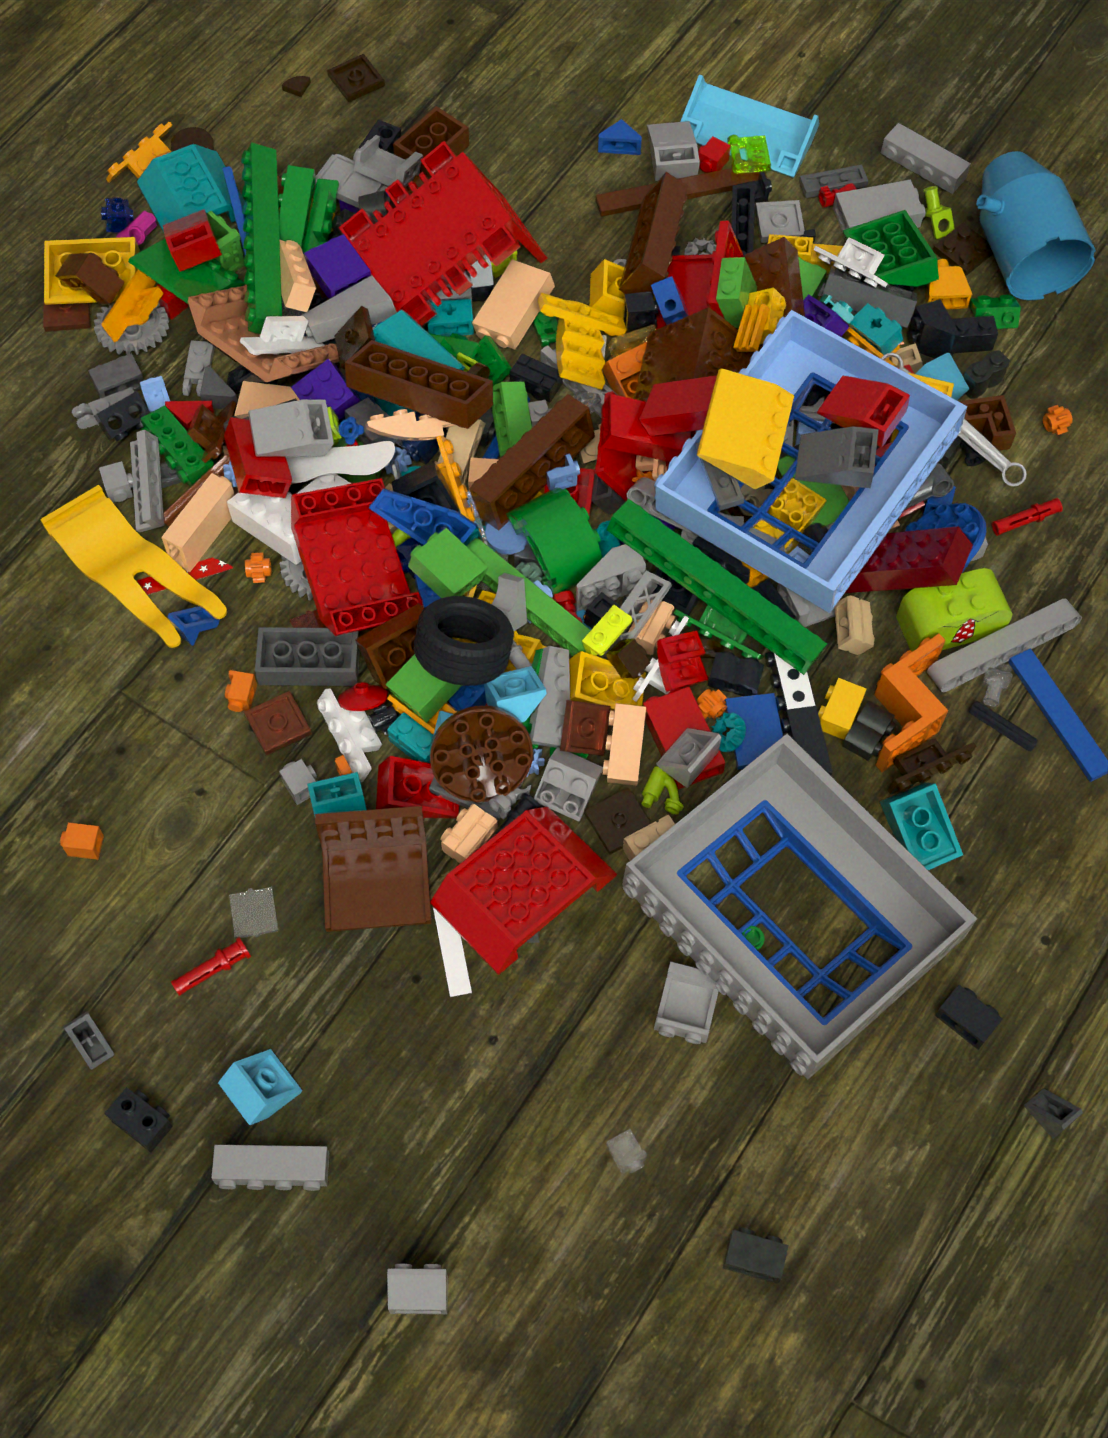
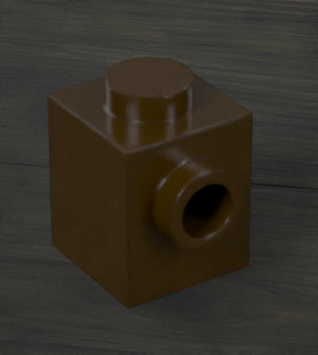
[605,639,651,679]

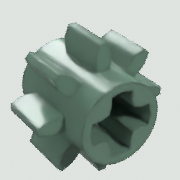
[515,561,543,584]

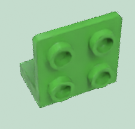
[207,211,244,272]

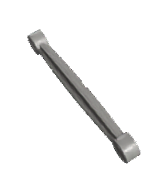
[881,353,1026,486]

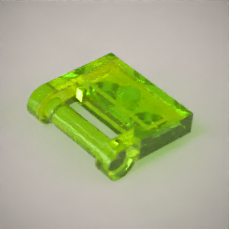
[727,135,771,174]

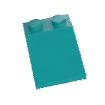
[880,782,963,870]

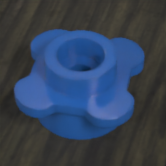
[339,417,364,445]

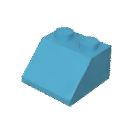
[484,666,547,722]
[218,1049,302,1125]

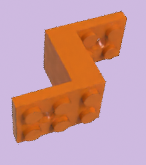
[874,634,948,773]

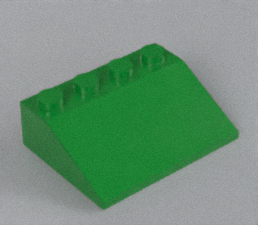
[842,210,939,287]
[128,239,245,304]

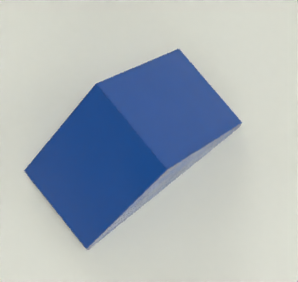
[598,119,642,155]

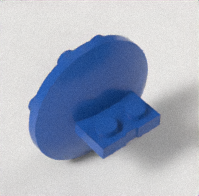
[906,503,986,573]

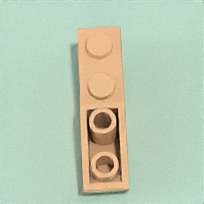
[365,409,456,441]

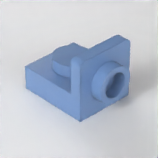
[547,454,580,491]

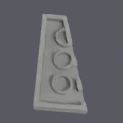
[529,646,570,748]

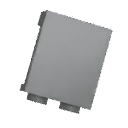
[353,135,423,187]
[654,962,719,1044]

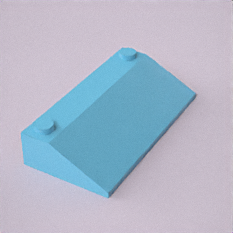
[681,75,820,178]

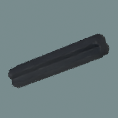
[969,701,1038,751]

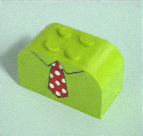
[896,568,1013,652]

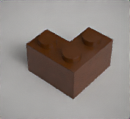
[55,252,124,304]
[959,395,1016,451]

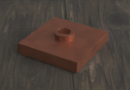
[43,303,91,332]
[244,691,312,755]
[560,700,611,756]

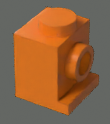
[225,670,257,712]

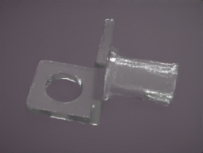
[981,664,1013,707]

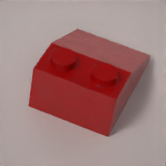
[376,756,459,819]

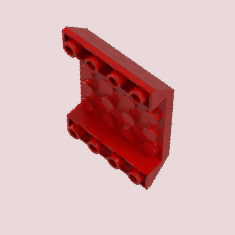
[291,478,423,636]
[430,806,617,975]

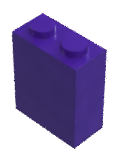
[304,234,371,299]

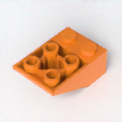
[602,342,647,399]

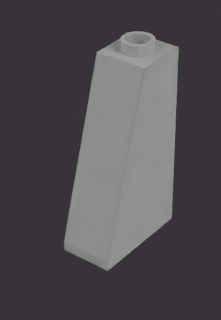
[301,275,397,344]

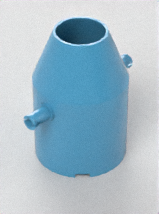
[976,151,1096,300]

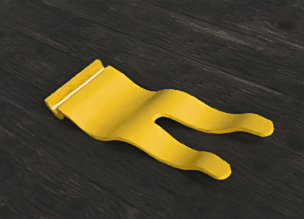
[40,485,227,648]

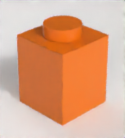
[60,823,104,860]

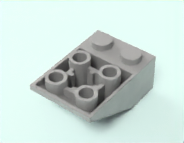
[647,121,700,181]
[248,399,334,456]
[576,544,646,612]

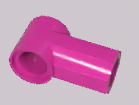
[116,210,157,245]

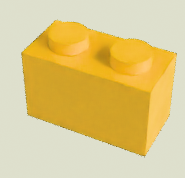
[818,678,866,740]

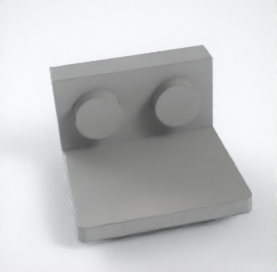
[777,583,835,627]

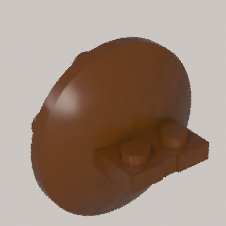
[429,706,533,802]

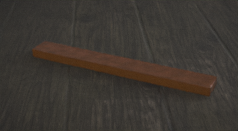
[595,162,768,217]

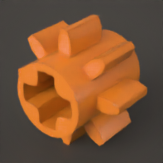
[1043,405,1072,435]
[245,553,272,583]
[696,689,727,720]

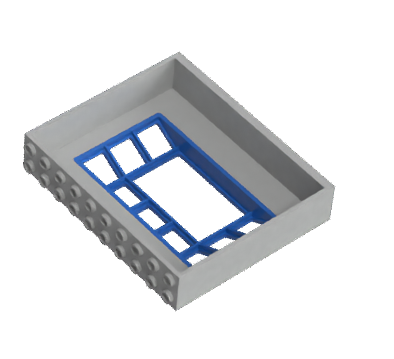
[622,734,977,1079]

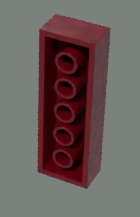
[845,526,973,593]

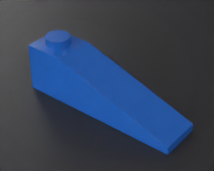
[369,488,477,545]

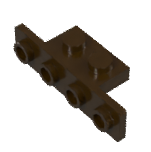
[888,738,977,795]

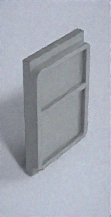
[314,154,388,208]

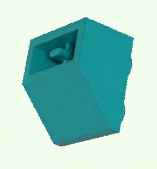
[307,772,367,816]

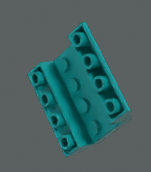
[137,144,245,233]
[373,310,465,416]

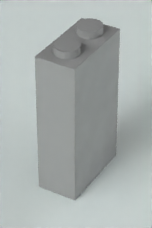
[833,179,925,241]

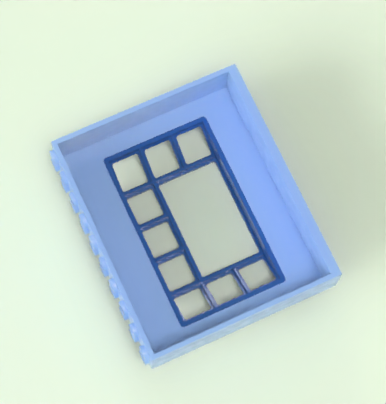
[654,310,967,613]

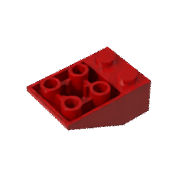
[163,209,222,271]
[817,375,910,448]

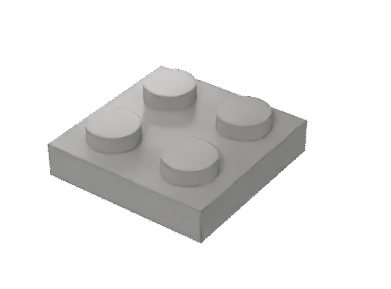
[755,200,805,243]

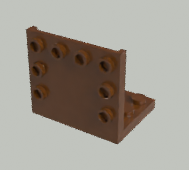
[633,307,754,402]
[315,806,431,932]

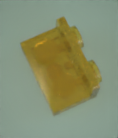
[607,325,656,359]

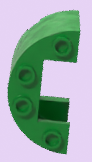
[506,487,602,597]

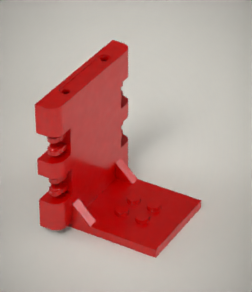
[339,141,548,327]

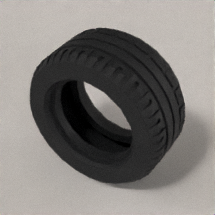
[414,596,514,686]

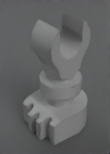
[489,782,531,819]

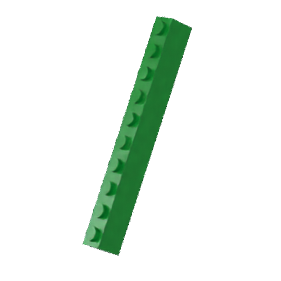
[241,142,282,334]
[607,499,827,675]

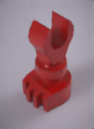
[818,183,857,208]
[553,590,582,623]

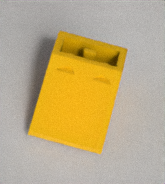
[753,478,827,554]

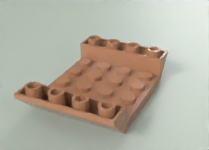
[188,285,340,382]

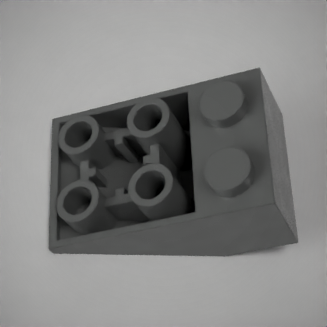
[795,426,879,488]

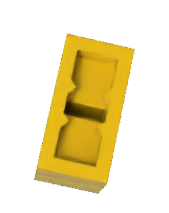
[748,288,786,344]

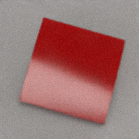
[657,630,709,692]

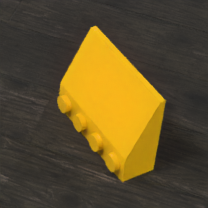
[44,237,140,305]
[697,368,794,489]

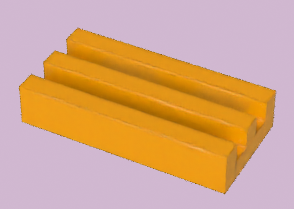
[733,304,770,352]

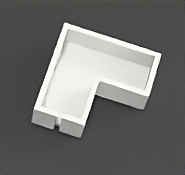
[227,474,351,565]

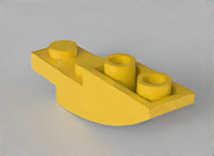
[768,234,849,274]

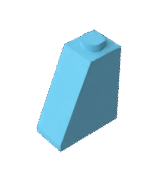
[915,353,969,400]

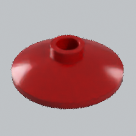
[338,682,388,711]

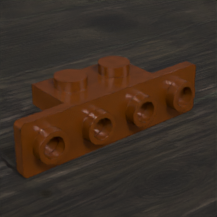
[187,400,236,463]

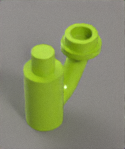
[641,766,684,815]

